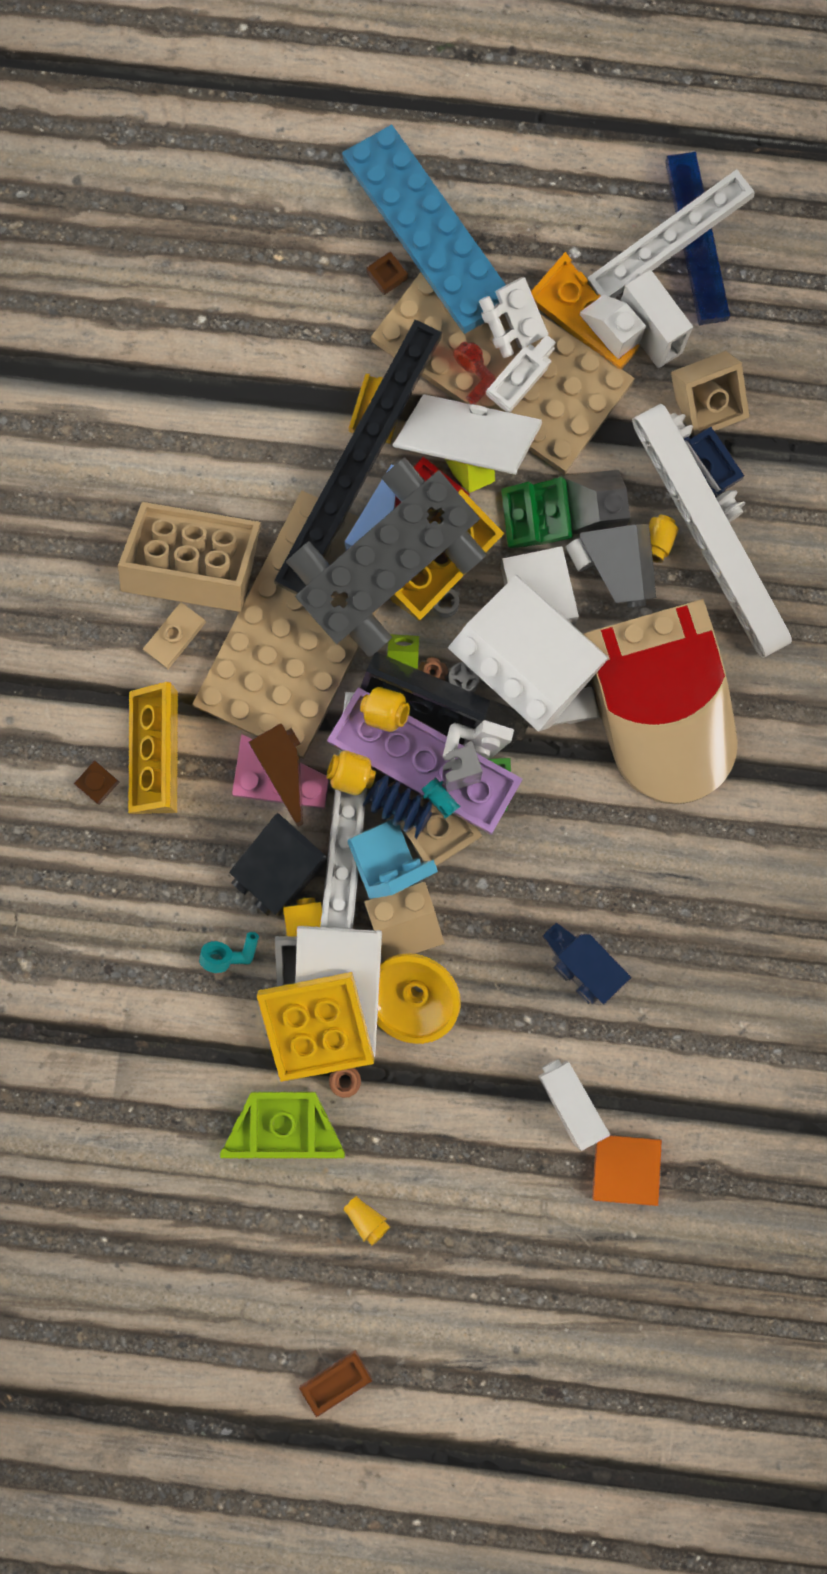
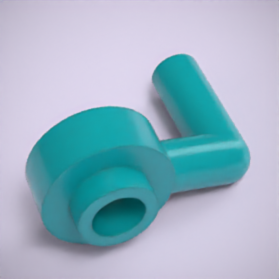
[199,932,259,973]

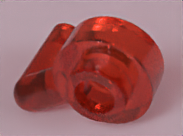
[453,342,496,405]

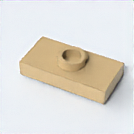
[143,602,206,669]

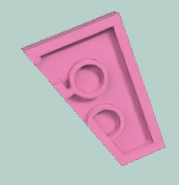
[232,734,329,809]

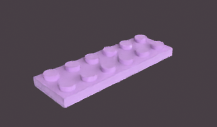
[327,687,523,835]

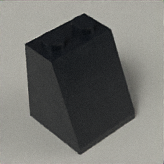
[229,812,328,917]

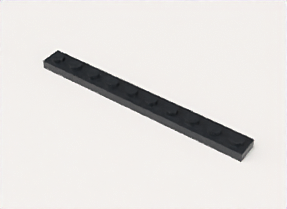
[274,319,442,595]

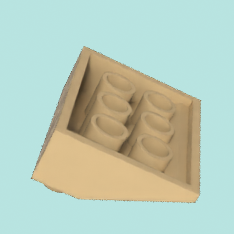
[118,502,261,612]

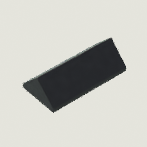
[360,652,490,740]

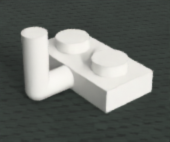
[443,720,514,761]

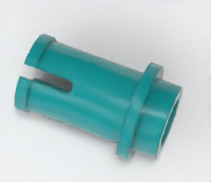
[421,777,461,819]

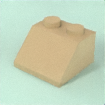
[671,351,749,437]
[364,882,445,960]

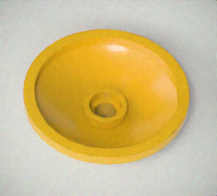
[377,953,461,1044]

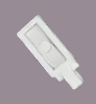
[486,335,556,413]

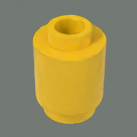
[649,515,679,563]

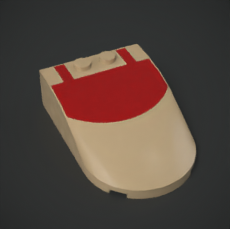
[583,599,738,804]

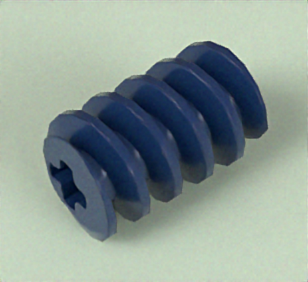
[362,774,433,839]

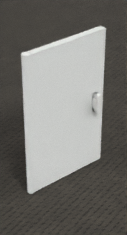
[393,394,542,475]
[295,926,382,1057]

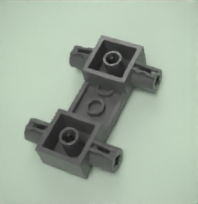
[286,457,487,657]

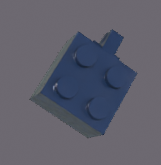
[542,923,632,1005]

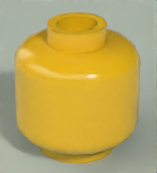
[360,687,410,732]
[326,750,376,796]

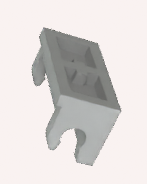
[443,741,483,792]

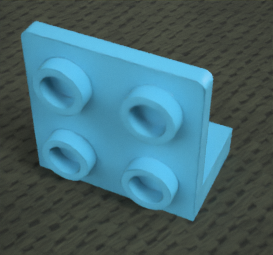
[348,819,438,899]

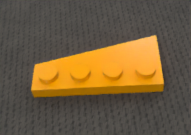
[531,252,640,369]

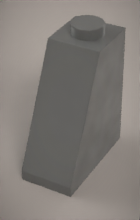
[580,524,657,608]

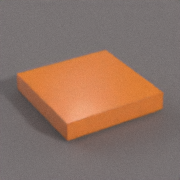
[592,1135,662,1206]

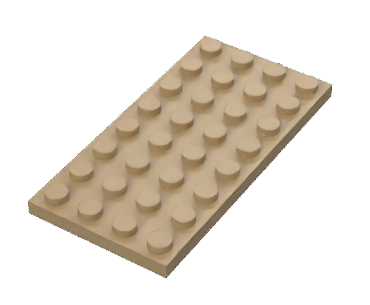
[371,272,635,475]
[192,490,379,759]

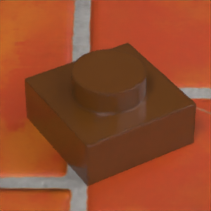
[366,251,408,295]
[74,760,120,805]

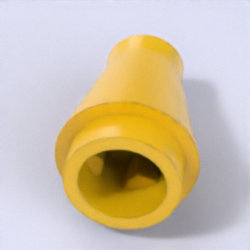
[343,1196,390,1246]

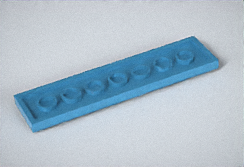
[342,125,506,334]

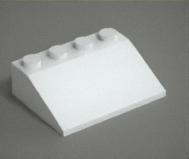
[448,575,609,732]

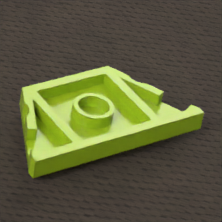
[220,1092,345,1158]

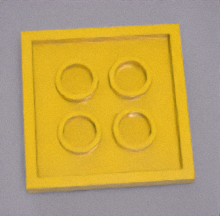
[257,972,375,1082]

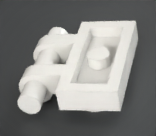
[479,277,549,358]

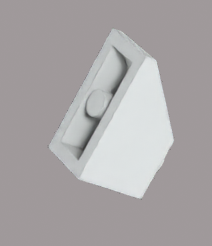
[580,295,646,359]

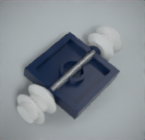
[671,413,745,522]

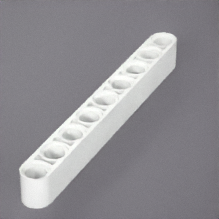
[632,404,792,658]

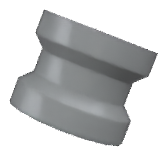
[448,662,479,693]

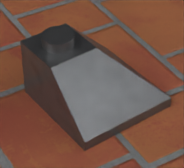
[558,470,630,535]

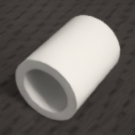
[566,538,594,572]

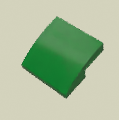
[501,477,573,548]

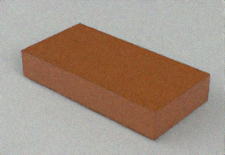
[299,1350,373,1418]

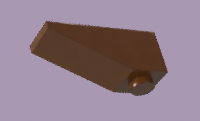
[248,723,304,827]

